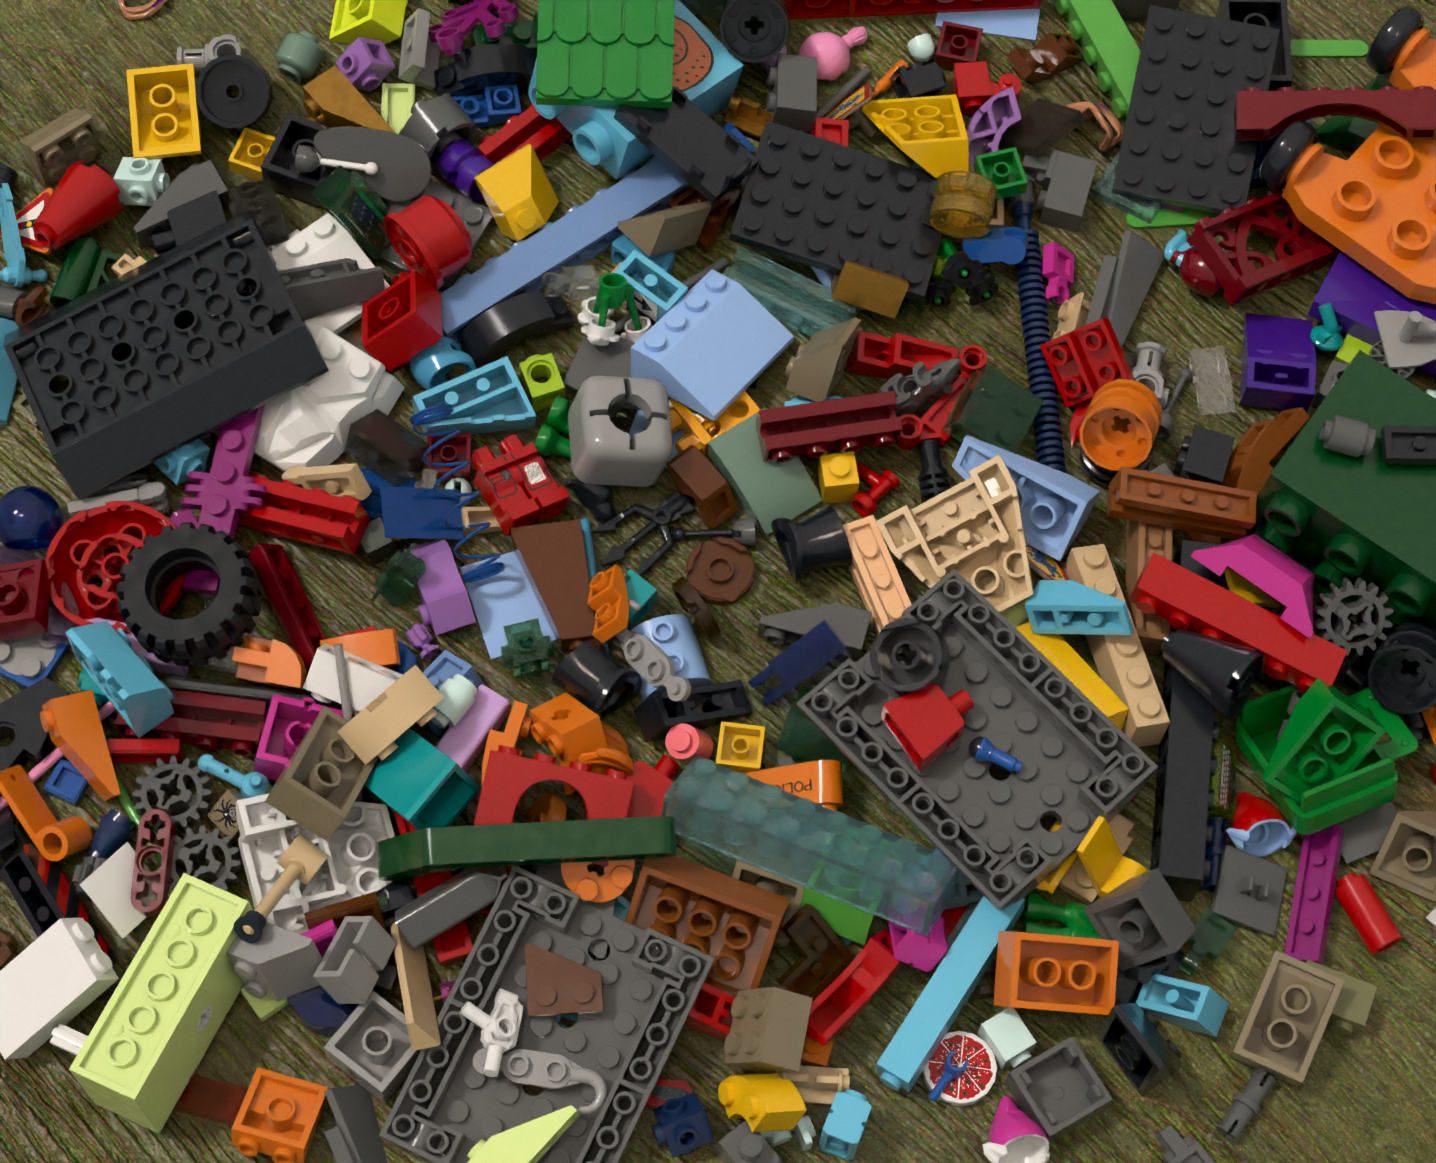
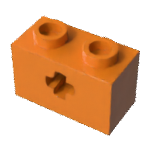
[529,692,608,764]

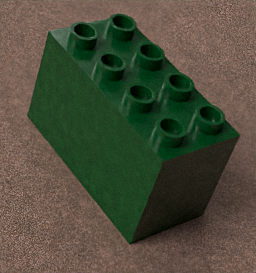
[1246,350,1436,634]

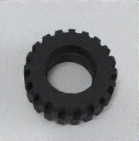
[116,522,262,667]

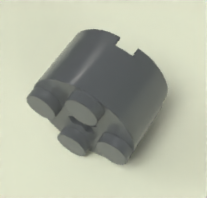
[399,93,479,172]

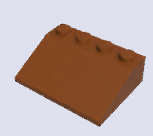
[625,856,791,998]

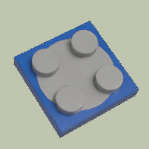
[0,620,71,689]

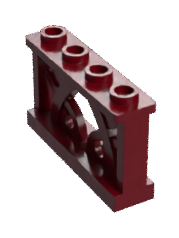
[1187,189,1340,306]

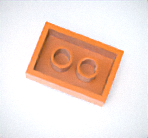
[993,931,1119,1015]

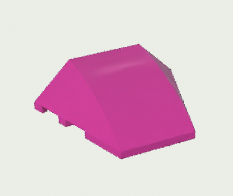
[1191,534,1315,639]

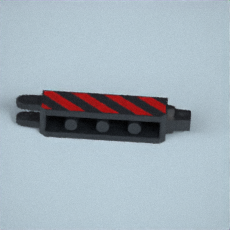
[0,822,118,1001]

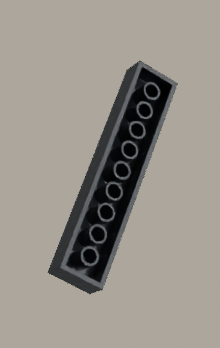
[1150,540,1226,902]

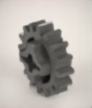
[1313,577,1393,656]
[132,756,213,833]
[160,825,242,894]

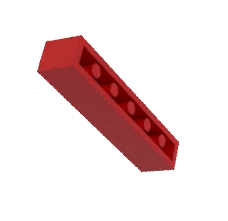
[1128,553,1347,694]

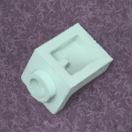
[760,1115,816,1151]

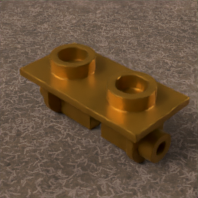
[723,95,771,138]

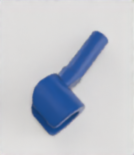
[928,1051,968,1102]

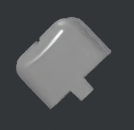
[568,375,673,487]

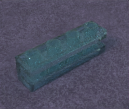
[722,246,859,337]

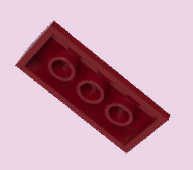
[0,558,49,641]

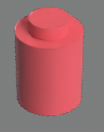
[665,723,713,765]

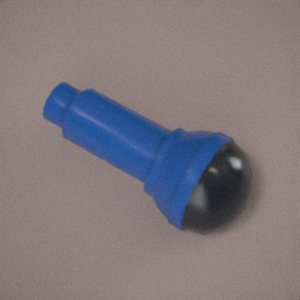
[968,736,1023,773]

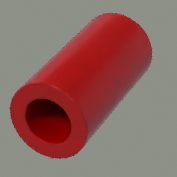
[1334,872,1403,956]

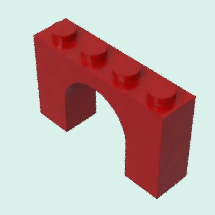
[474,745,634,866]

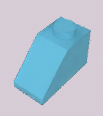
[1136,974,1229,1037]

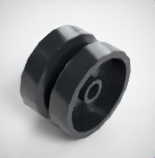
[196,55,273,128]

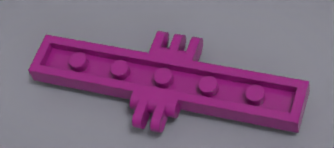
[181,404,267,595]

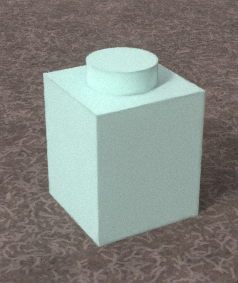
[977,1007,1037,1070]

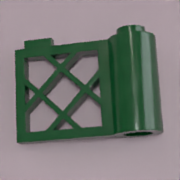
[49,236,152,307]

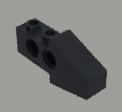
[0,677,69,797]

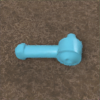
[197,754,269,799]

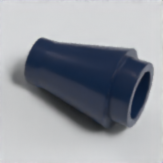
[86,809,136,859]

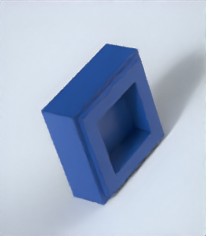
[43,758,90,807]

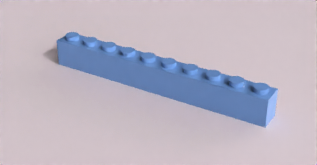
[439,155,692,343]

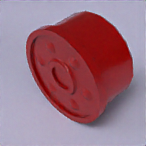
[383,195,472,290]

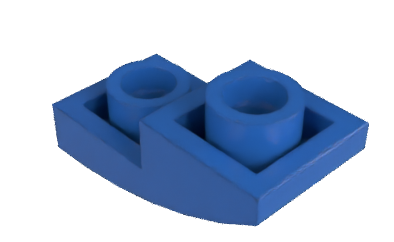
[452,85,521,128]

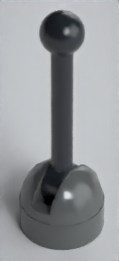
[672,518,756,546]

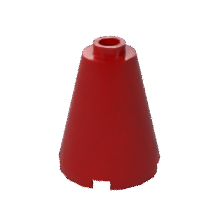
[33,161,124,249]

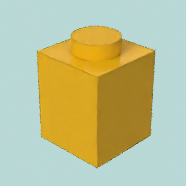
[817,452,859,504]

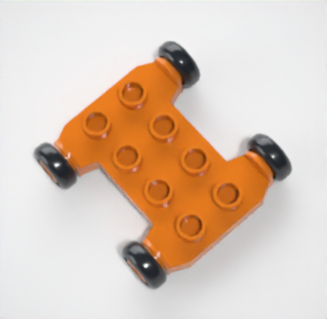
[1259,6,1436,305]

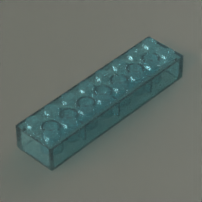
[661,756,959,936]

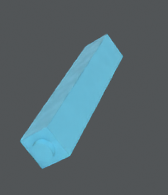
[876,896,1025,1092]

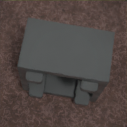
[1004,1036,1113,1144]

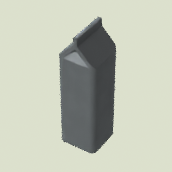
[395,866,508,950]

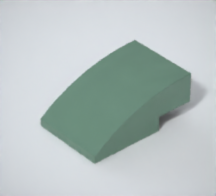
[707,408,823,538]

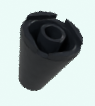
[1161,628,1266,716]

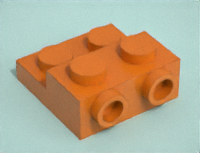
[231,1067,329,1163]

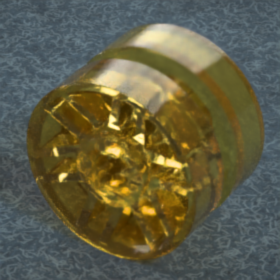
[929,171,997,239]

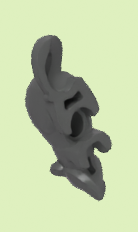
[881,359,961,417]

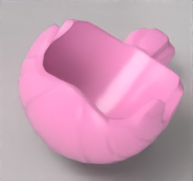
[799,26,868,82]

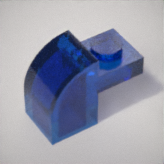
[286,985,374,1037]

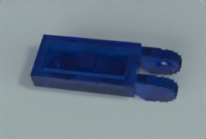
[748,619,846,706]

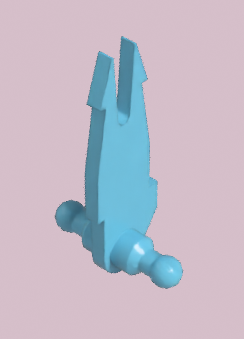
[0,183,48,288]

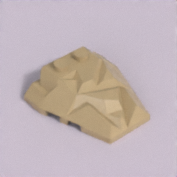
[875,454,1034,613]

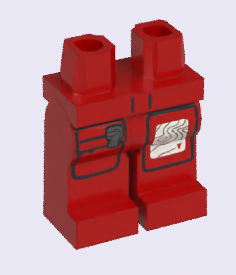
[471,434,570,537]

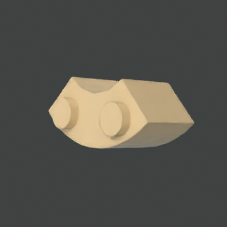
[337,665,444,765]

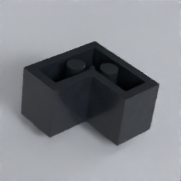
[1173,425,1235,485]

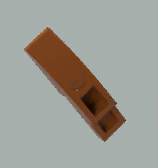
[1221,407,1310,497]

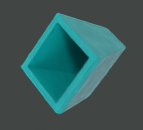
[364,728,482,830]

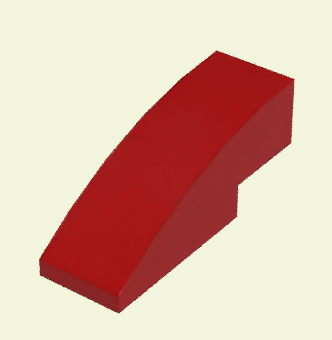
[847,330,958,382]

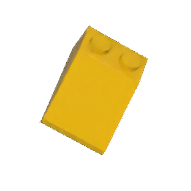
[126,63,202,159]

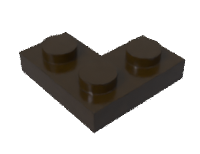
[777,903,855,1001]

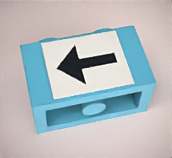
[613,249,688,322]

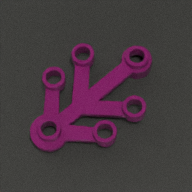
[428,0,519,55]

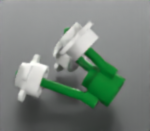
[577,273,652,346]

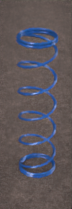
[409,404,506,583]

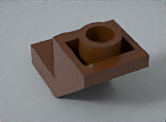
[1006,32,1083,83]
[666,445,739,529]

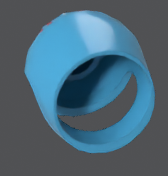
[409,336,477,390]

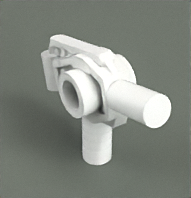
[460,988,524,1077]

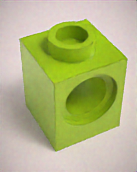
[519,353,565,412]

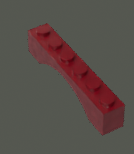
[1235,86,1436,141]

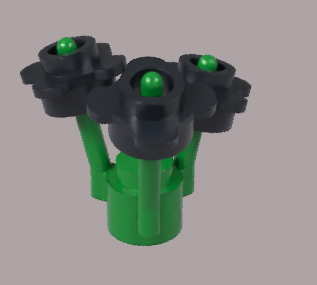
[919,239,998,307]

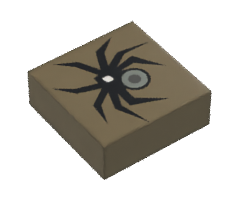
[207,788,244,840]

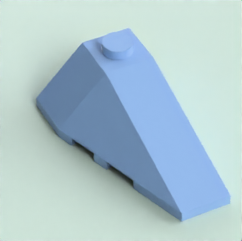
[952,435,1100,561]

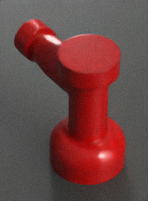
[850,462,900,518]

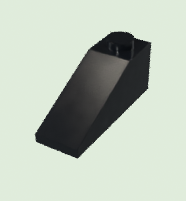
[634,680,753,743]

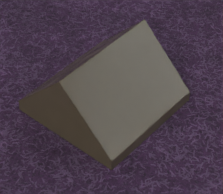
[617,201,711,257]

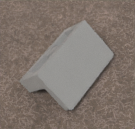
[398,8,440,90]

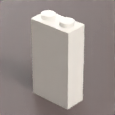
[0,918,119,1060]

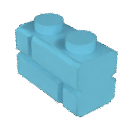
[818,1089,872,1161]

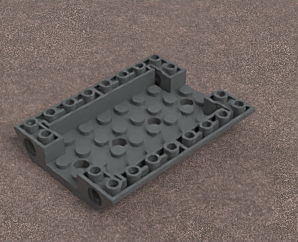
[796,569,1158,911]
[379,866,715,1163]

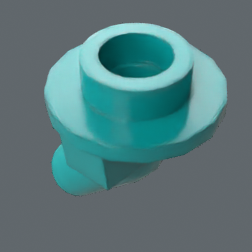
[1310,303,1343,351]

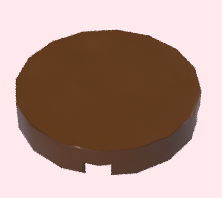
[685,537,755,606]

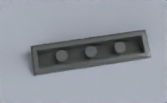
[165,675,313,709]

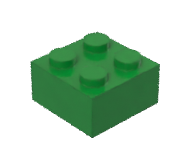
[973,147,1028,202]

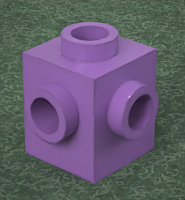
[336,37,395,92]

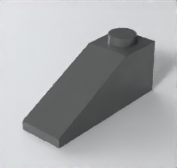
[133,160,232,249]

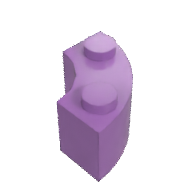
[965,87,1022,165]
[402,539,476,635]

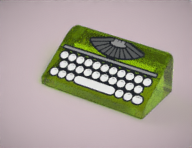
[1207,739,1237,820]

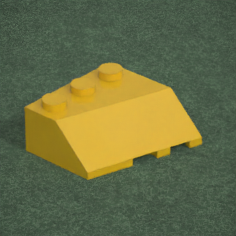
[860,94,969,180]

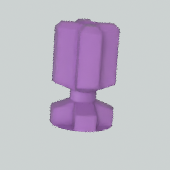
[406,624,440,661]

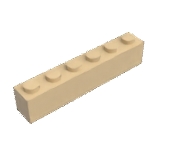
[1063,544,1170,747]

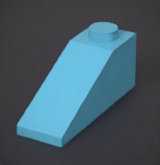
[1025,580,1134,635]

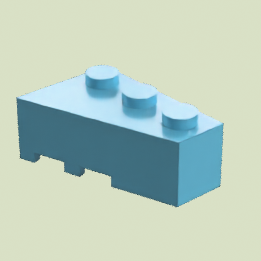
[412,356,537,438]

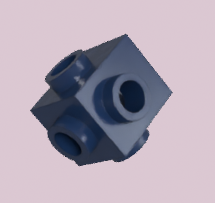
[651,1092,715,1158]

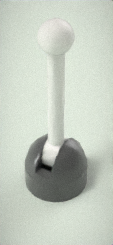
[295,145,378,175]

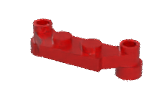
[896,345,988,450]

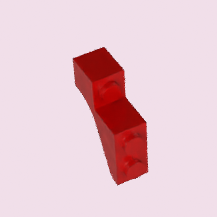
[806,929,904,1046]

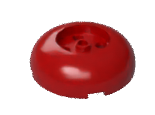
[45,501,186,634]

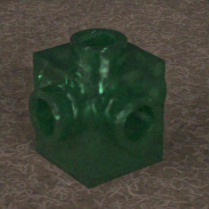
[500,618,554,678]

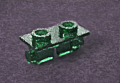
[371,542,426,606]

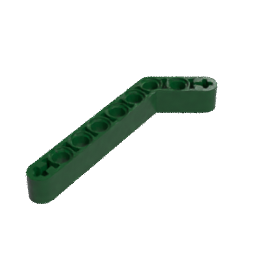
[378,816,676,881]

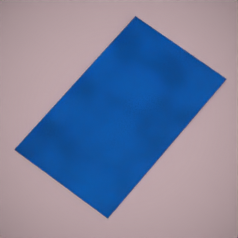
[380,487,464,539]

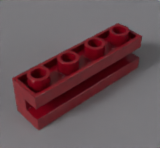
[755,391,903,463]
[116,689,269,756]

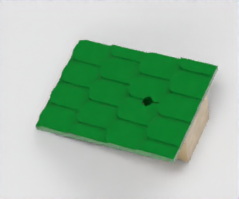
[536,0,675,108]

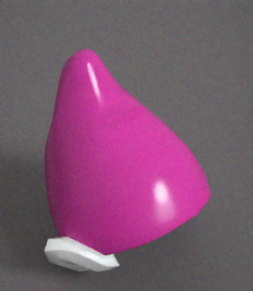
[982,1096,1050,1163]

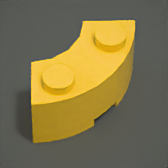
[718,1073,807,1133]

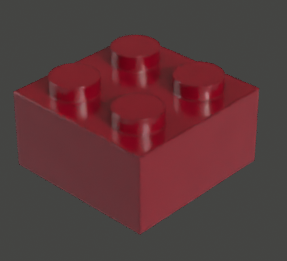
[934,21,983,69]
[427,433,472,481]

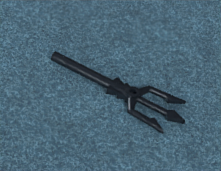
[590,466,725,577]

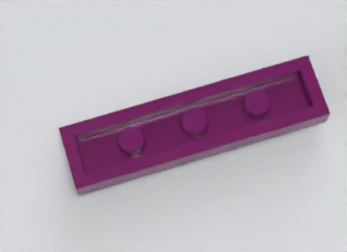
[1284,825,1344,965]

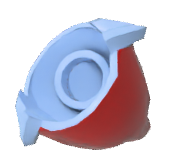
[1226,792,1297,857]

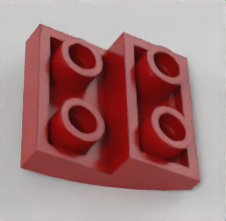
[1040,316,1134,408]

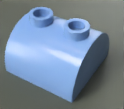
[630,614,712,702]

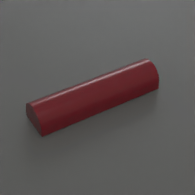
[248,544,327,675]

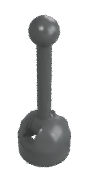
[1155,368,1192,440]

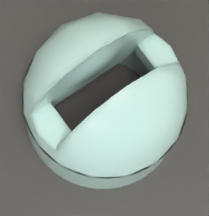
[907,34,935,62]
[445,478,472,508]

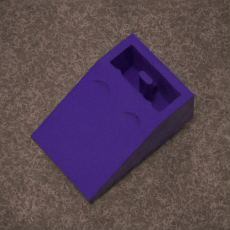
[1239,313,1316,413]

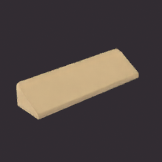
[390,923,441,1051]

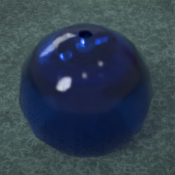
[0,486,63,550]

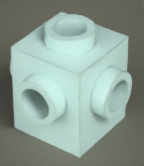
[113,157,170,206]

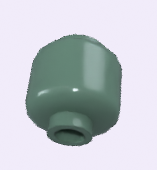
[275,30,324,82]

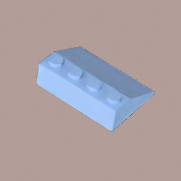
[631,269,794,421]

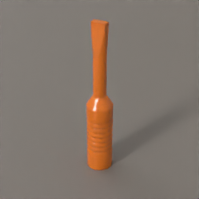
[869,59,909,101]

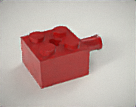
[362,270,443,372]

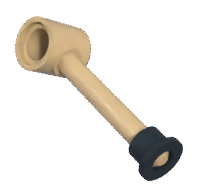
[234,834,328,943]

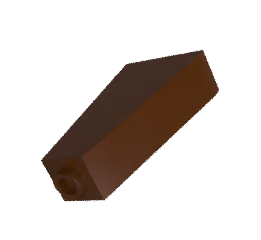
[511,519,595,652]

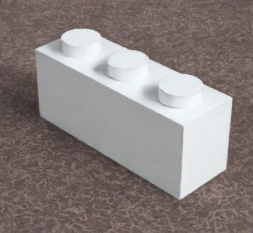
[303,643,403,715]

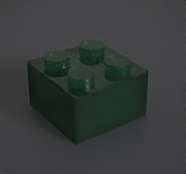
[942,365,1043,454]

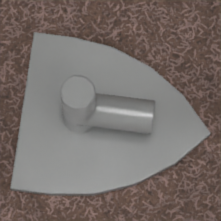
[1374,310,1436,369]

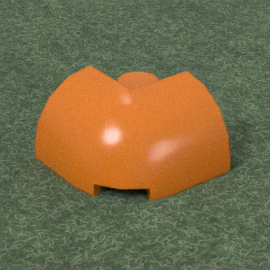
[232,635,307,691]

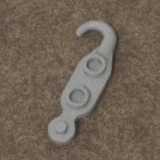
[615,600,691,702]
[473,1048,607,1114]

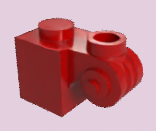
[951,61,1022,115]

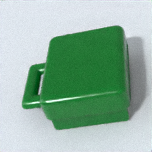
[1235,684,1418,835]

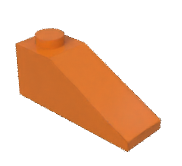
[40,690,121,801]

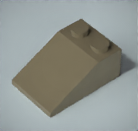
[265,706,379,841]
[1227,950,1345,1086]

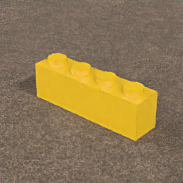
[1015,622,1129,731]

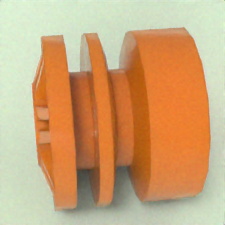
[1079,379,1162,471]

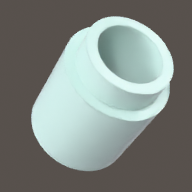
[430,674,478,729]

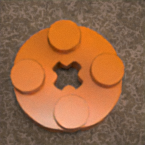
[561,860,635,903]

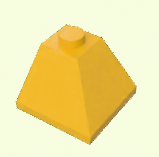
[474,144,559,241]

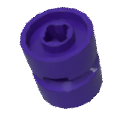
[437,139,495,201]

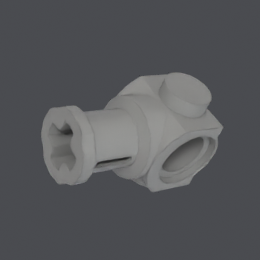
[177,34,242,72]
[1131,342,1169,408]

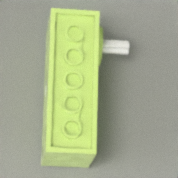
[50,873,253,1133]

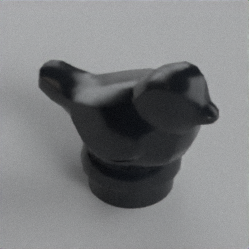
[564,478,617,522]

